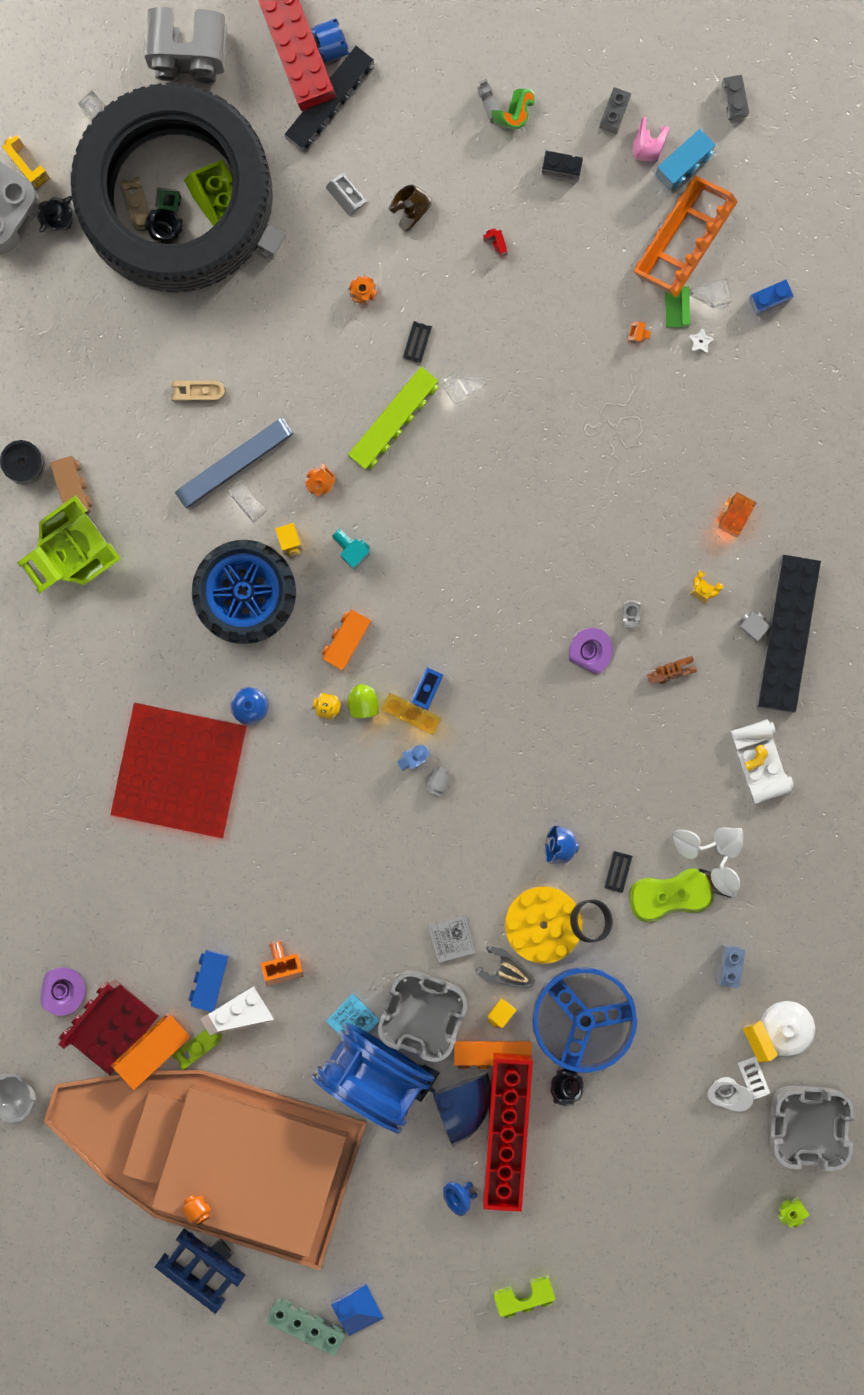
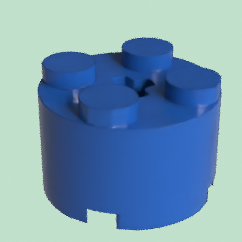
[311,18,350,62]

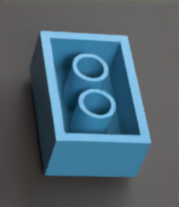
[655,129,716,191]

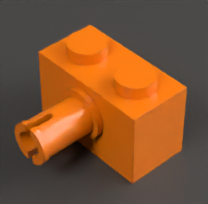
[260,941,304,987]

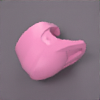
[632,117,670,162]

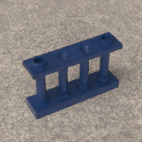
[154,1228,245,1314]

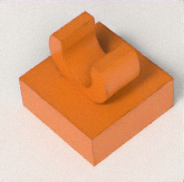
[627,321,651,343]

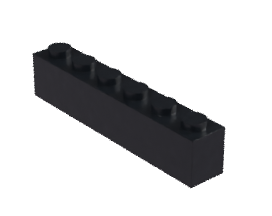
[284,46,375,152]

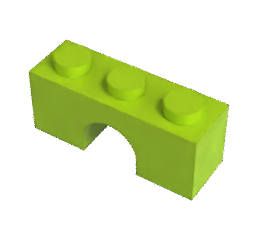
[493,1275,556,1318]

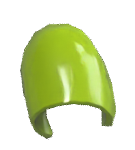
[347,684,379,718]

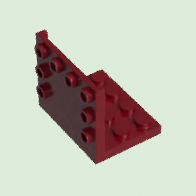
[58,979,160,1076]

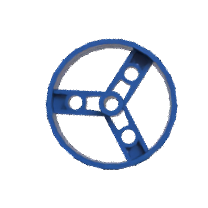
[532,967,637,1073]

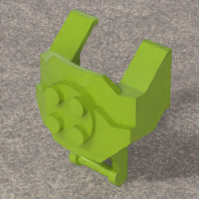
[17,495,121,594]

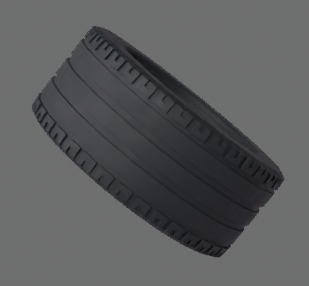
[71,83,273,292]

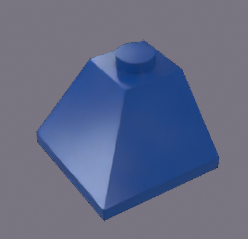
[331,1284,384,1336]

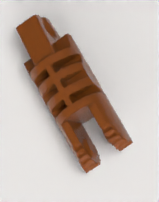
[647,656,697,684]

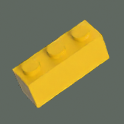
[275,523,303,557]

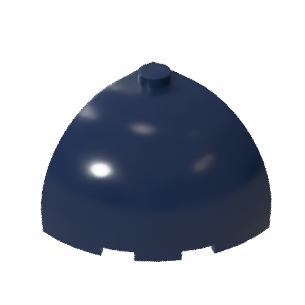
[433,1072,491,1147]

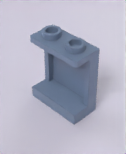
[716,945,745,988]

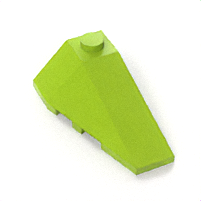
[184,159,233,226]

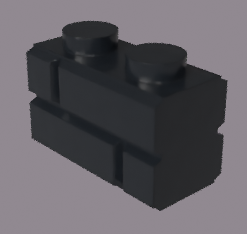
[541,150,583,180]

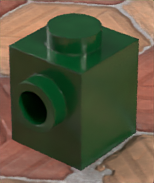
[155,187,181,211]

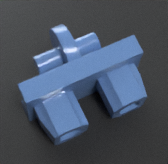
[397,745,429,771]

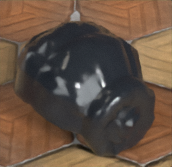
[145,209,183,243]
[550,1069,584,1106]

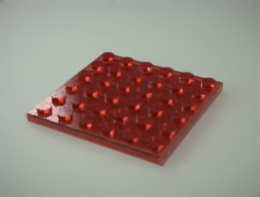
[110,702,247,839]

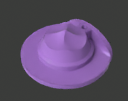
[569,627,613,674]
[40,967,85,1016]

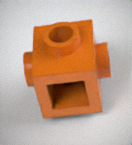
[348,275,377,305]
[305,463,336,496]

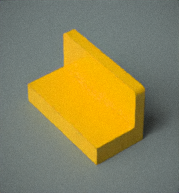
[743,1020,778,1063]

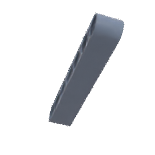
[175,417,294,508]

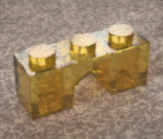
[381,693,442,735]

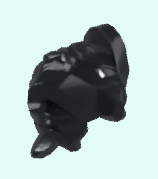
[37,196,73,233]

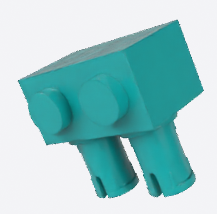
[332,528,371,571]

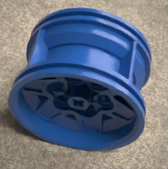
[311,1022,435,1134]

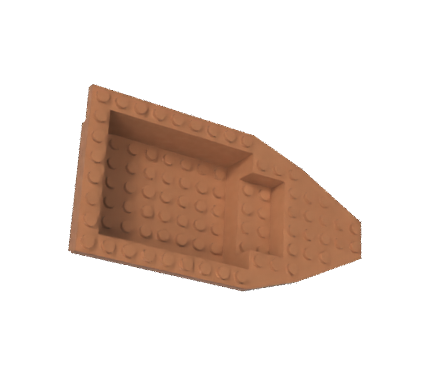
[44,1069,367,1270]

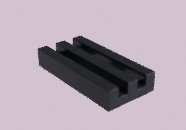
[403,321,432,363]
[604,851,633,893]

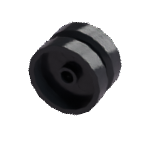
[0,440,45,485]

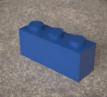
[189,950,229,1012]

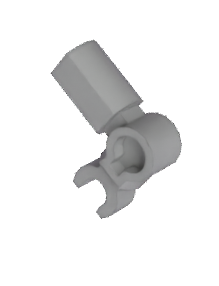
[477,79,499,121]

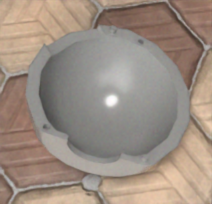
[0,1074,36,1123]

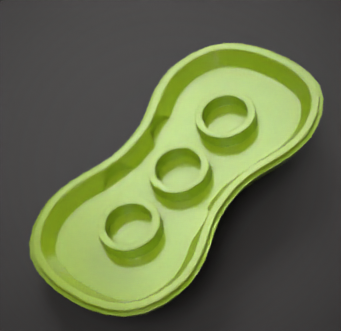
[629,868,714,923]

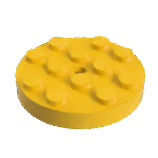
[505,886,582,964]

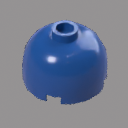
[230,687,269,725]
[545,826,579,864]

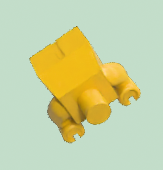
[690,570,724,604]

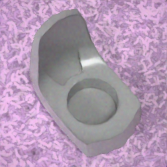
[623,600,641,628]

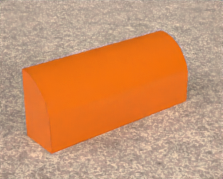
[111,1013,190,1090]

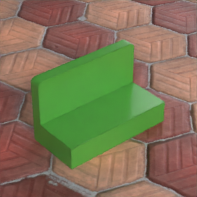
[665,286,690,328]

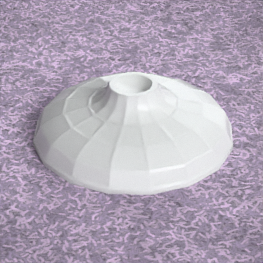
[760,1001,815,1058]

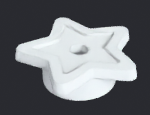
[689,329,714,353]

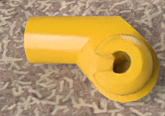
[745,745,768,771]

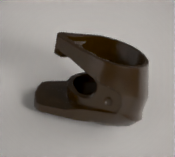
[388,184,432,231]

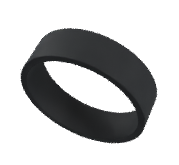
[570,899,613,943]

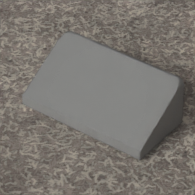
[326,172,367,216]

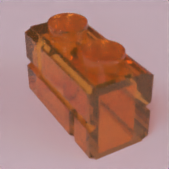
[716,492,757,537]

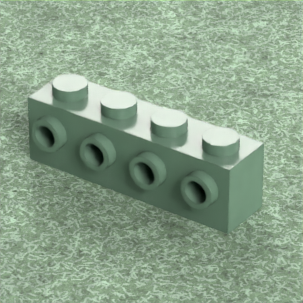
[265,1298,346,1356]

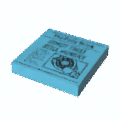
[326,993,380,1034]

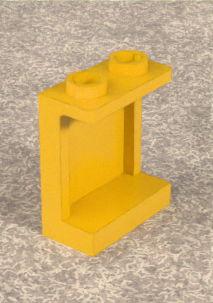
[2,135,50,190]

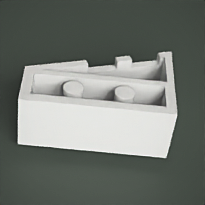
[200,987,274,1035]

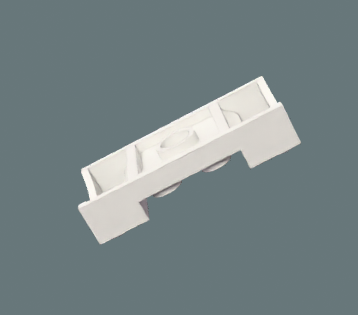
[730,719,794,804]

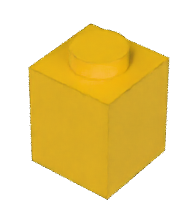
[487,997,517,1028]

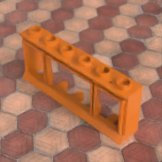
[634,175,738,298]

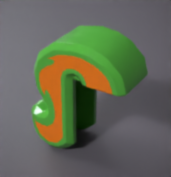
[491,88,535,129]

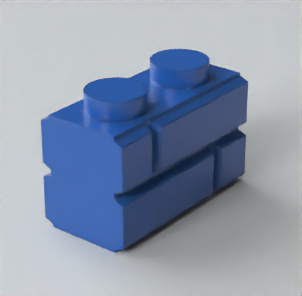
[749,279,794,315]
[410,667,444,710]

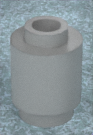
[427,767,451,796]

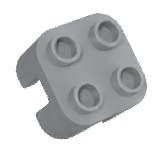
[144,7,227,83]
[0,162,40,254]
[378,970,467,1062]
[769,1086,854,1171]

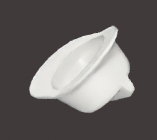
[708,1077,753,1112]

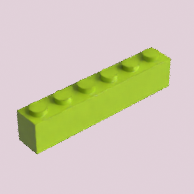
[348,366,439,471]

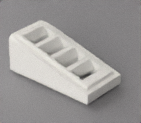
[737,1056,770,1100]

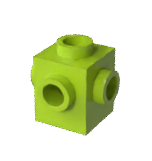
[778,1197,810,1228]

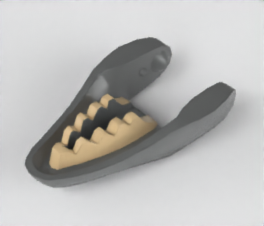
[475,946,535,988]

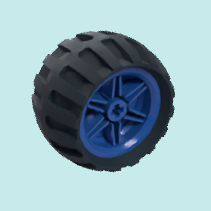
[192,540,296,644]

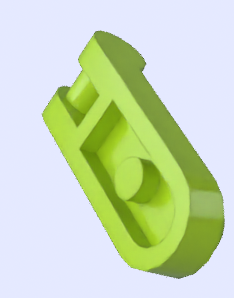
[172,1029,222,1070]

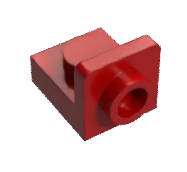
[483,228,508,257]

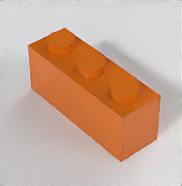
[322,609,372,671]

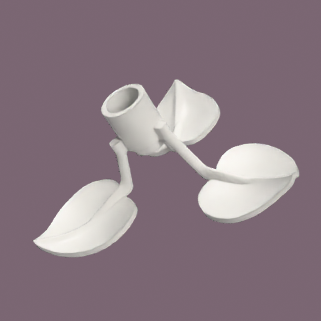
[673,827,743,897]

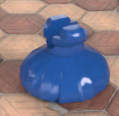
[443,1182,477,1216]

